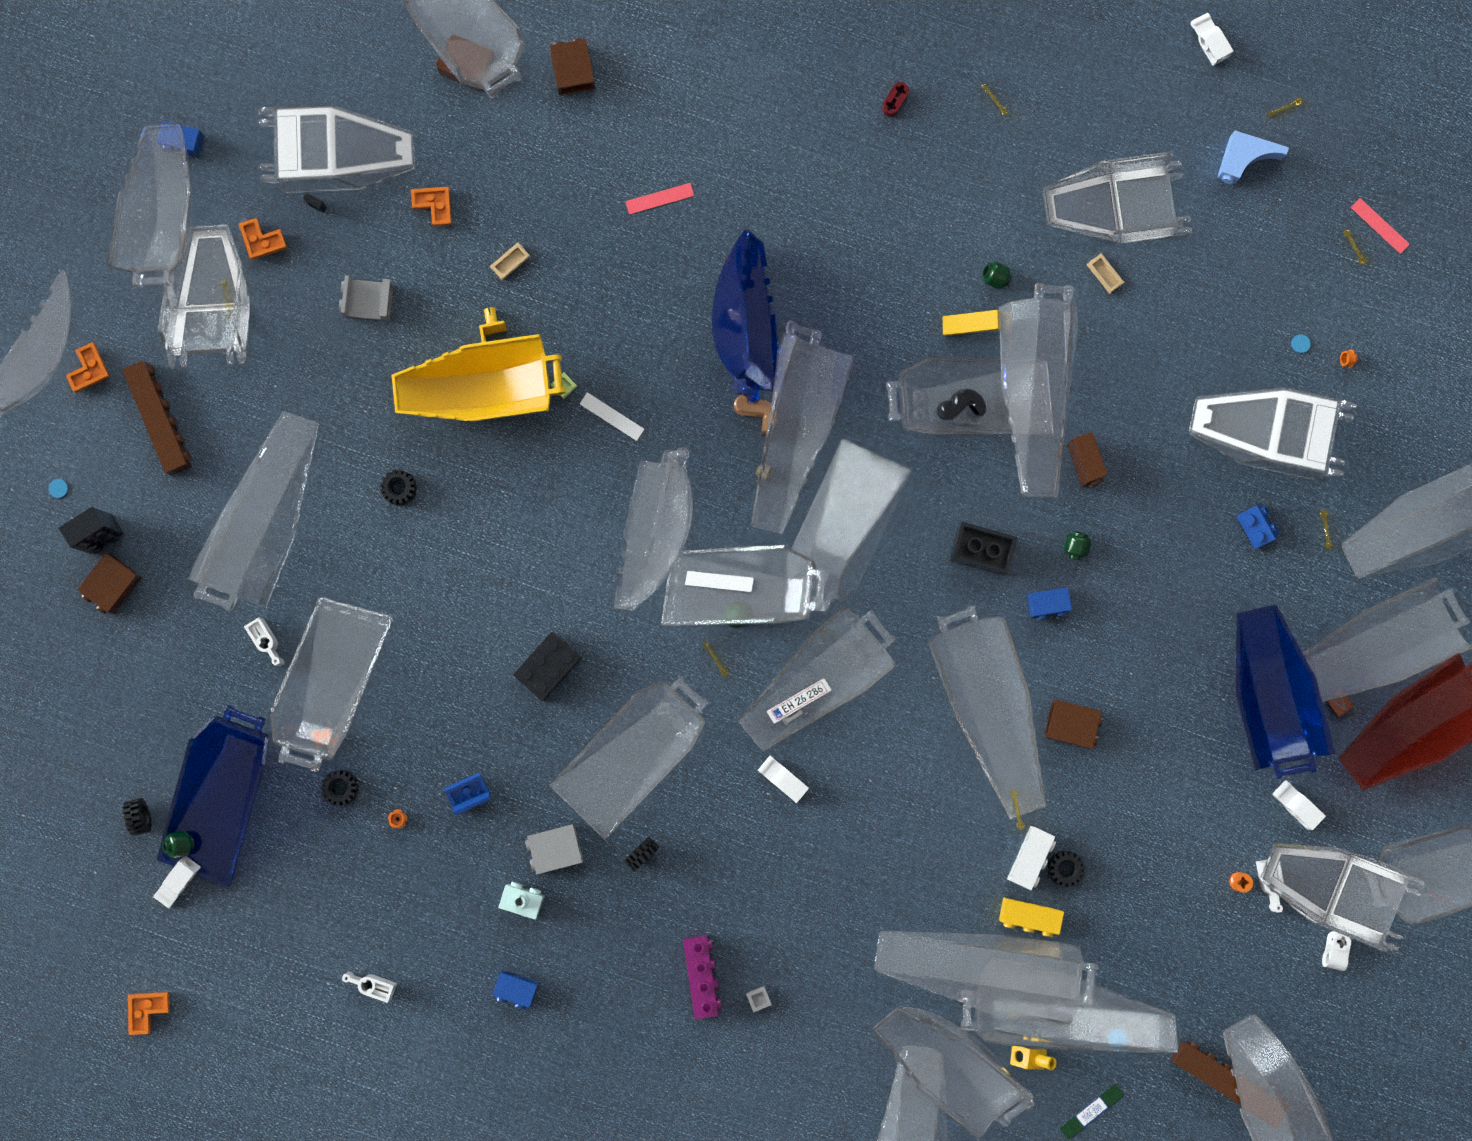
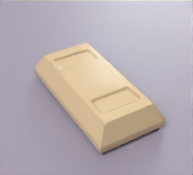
[490,243,530,280]
[1086,253,1125,294]

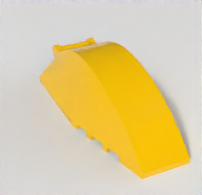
[392,334,566,422]

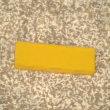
[943,310,1000,336]

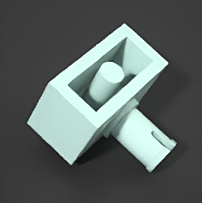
[498,882,545,920]

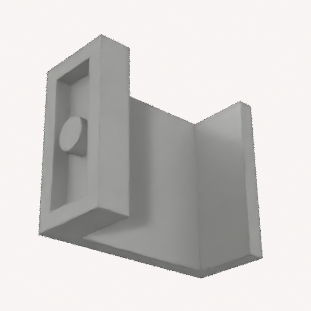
[339,275,394,321]
[525,824,584,874]

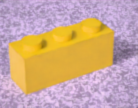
[999,897,1064,937]

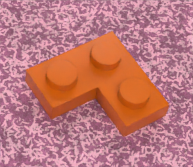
[411,187,452,227]
[239,218,288,260]
[66,342,110,393]
[128,992,170,1035]

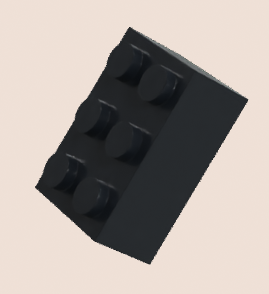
[58,507,124,554]
[949,522,1018,576]
[513,632,582,701]

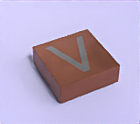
[1325,690,1354,717]

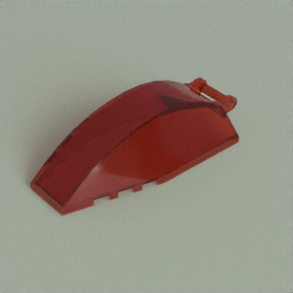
[1338,652,1472,791]

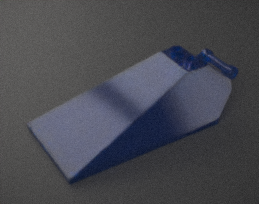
[156,705,269,887]

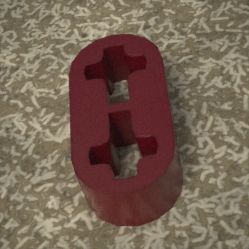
[882,82,909,117]

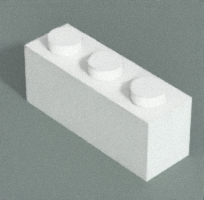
[1007,826,1056,891]

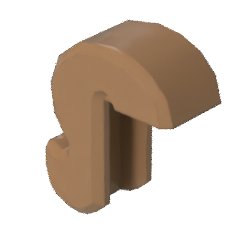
[734,395,776,436]

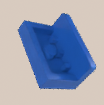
[1237,503,1279,549]
[444,772,491,815]

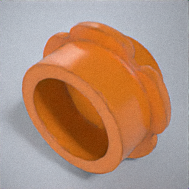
[1340,349,1358,368]
[388,809,407,829]

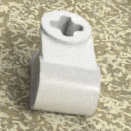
[1322,931,1351,971]

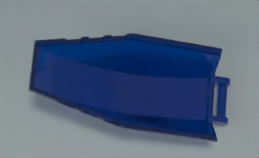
[712,229,781,404]
[1236,604,1335,780]

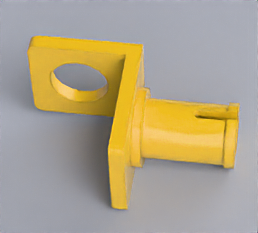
[479,307,507,342]
[1010,1045,1056,1070]

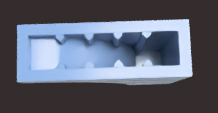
[1217,131,1289,184]

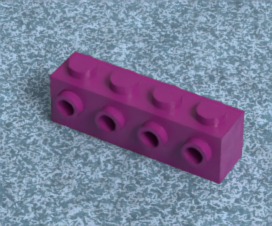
[683,934,722,1020]

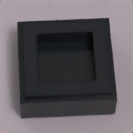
[303,193,327,213]

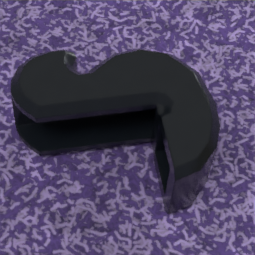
[937,389,986,420]

